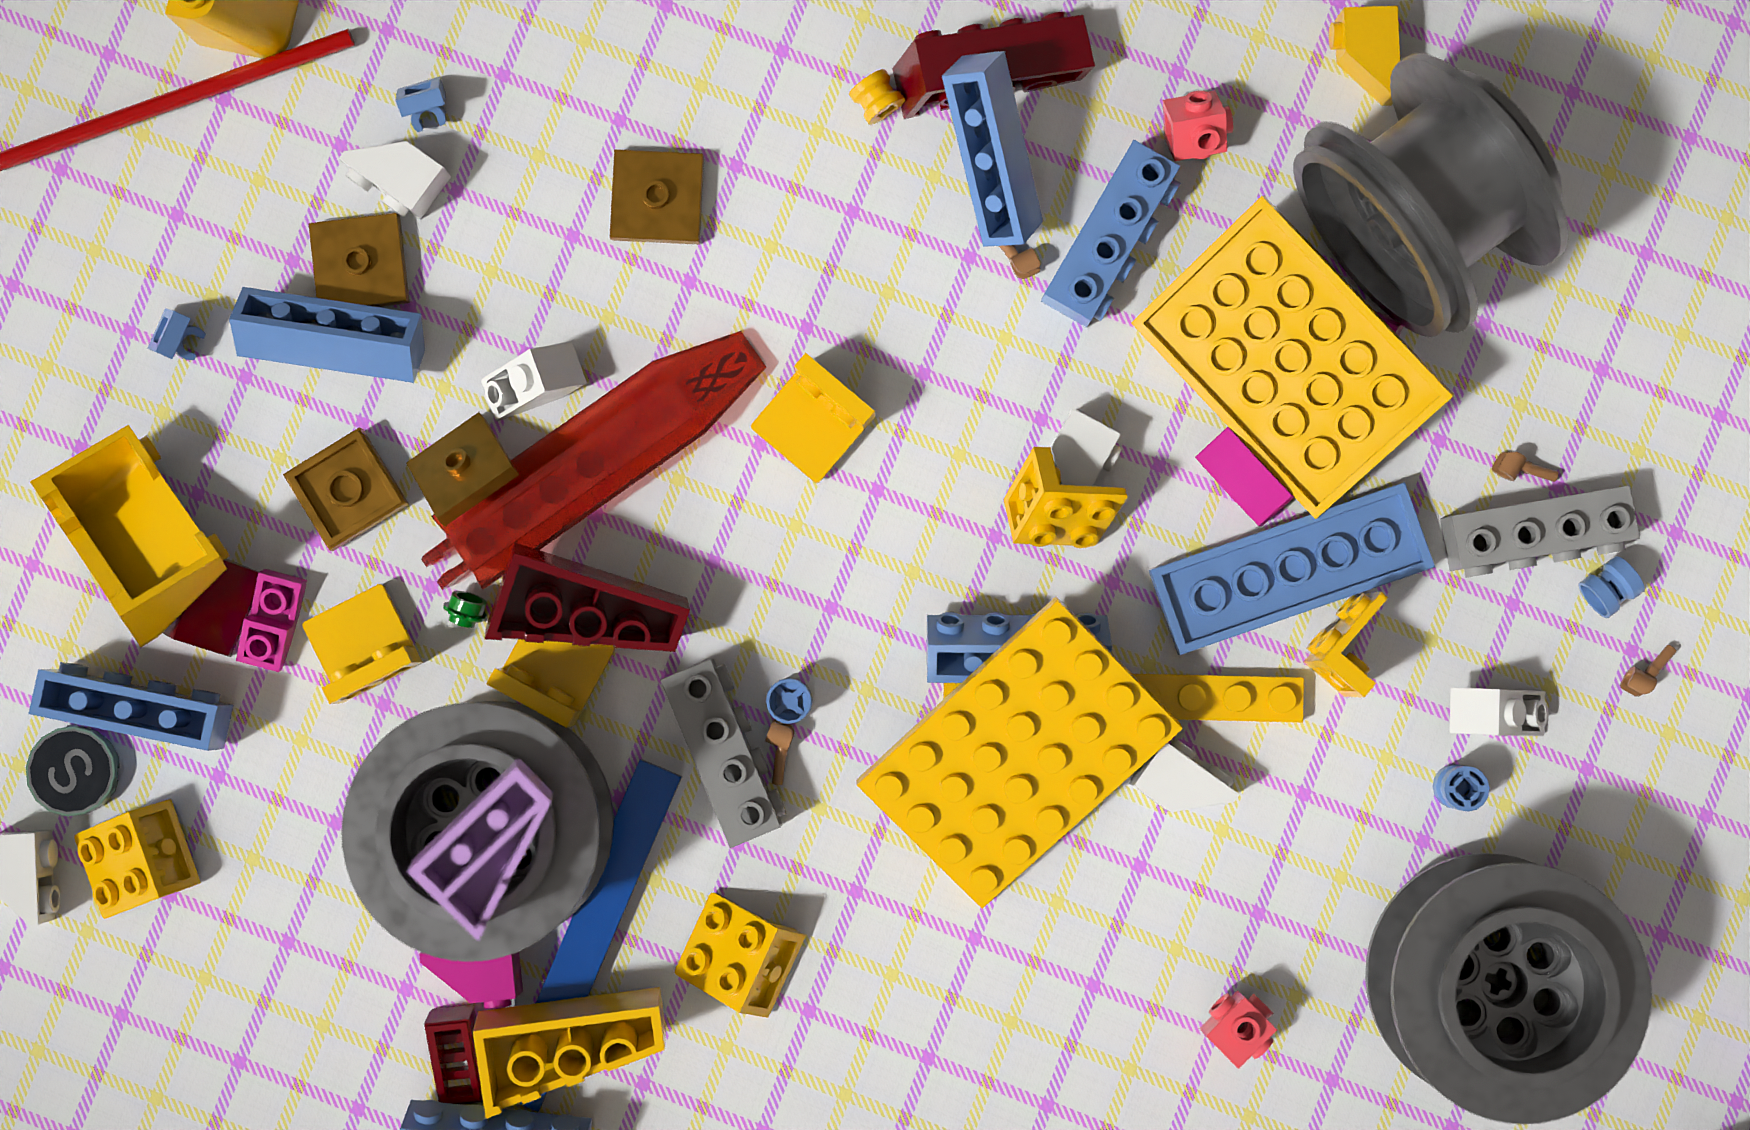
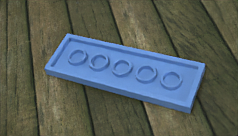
[1149,482,1435,655]

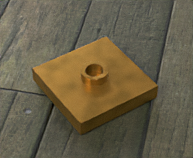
[610,149,704,245]
[308,213,410,307]
[406,412,519,527]
[283,427,409,551]

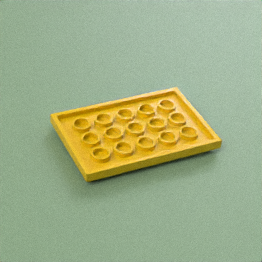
[1131,195,1454,519]
[856,596,1183,909]

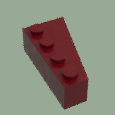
[892,12,1095,119]
[485,542,690,652]

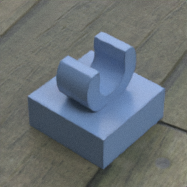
[395,76,446,132]
[147,308,206,360]

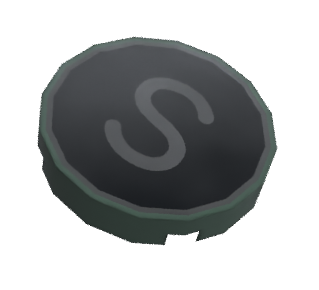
[26,726,120,816]

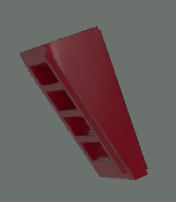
[424,1004,483,1104]

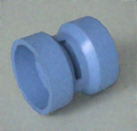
[1578,556,1645,618]
[766,678,813,724]
[1433,764,1490,812]

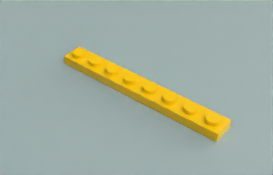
[943,673,1304,723]

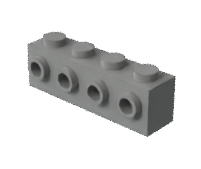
[1440,485,1640,578]
[660,659,787,848]

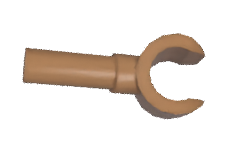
[999,245,1040,279]
[1492,452,1558,482]
[1620,645,1676,697]
[765,719,795,785]

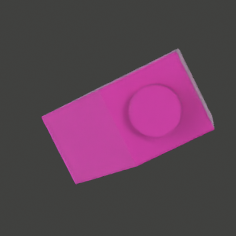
[419,952,523,1009]

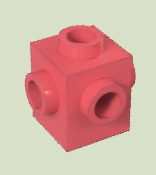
[1163,90,1233,161]
[1199,990,1277,1069]

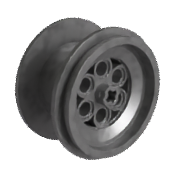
[1293,53,1568,337]
[341,701,614,962]
[1365,853,1652,1124]

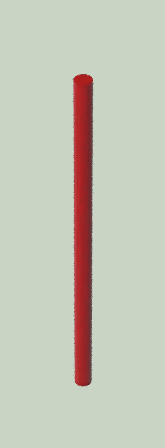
[0,29,355,171]

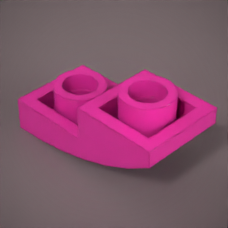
[1195,427,1294,527]
[236,568,307,672]

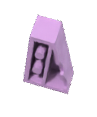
[407,758,553,941]

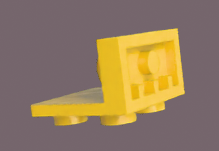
[751,353,875,483]
[1003,447,1128,548]
[302,584,423,704]
[1303,591,1388,698]
[486,639,615,728]
[74,799,201,919]
[675,893,806,1018]

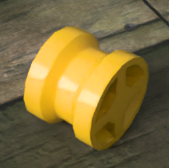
[849,69,905,125]

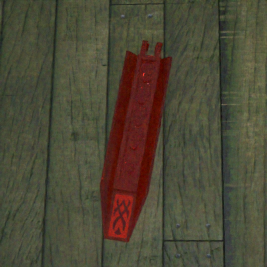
[421,331,767,590]

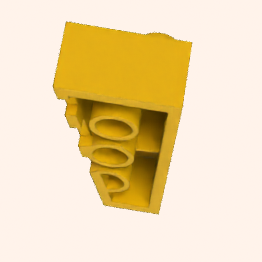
[473,987,666,1119]

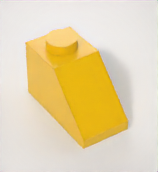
[1329,6,1400,106]

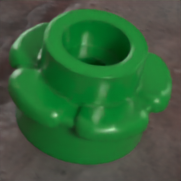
[443,591,487,628]

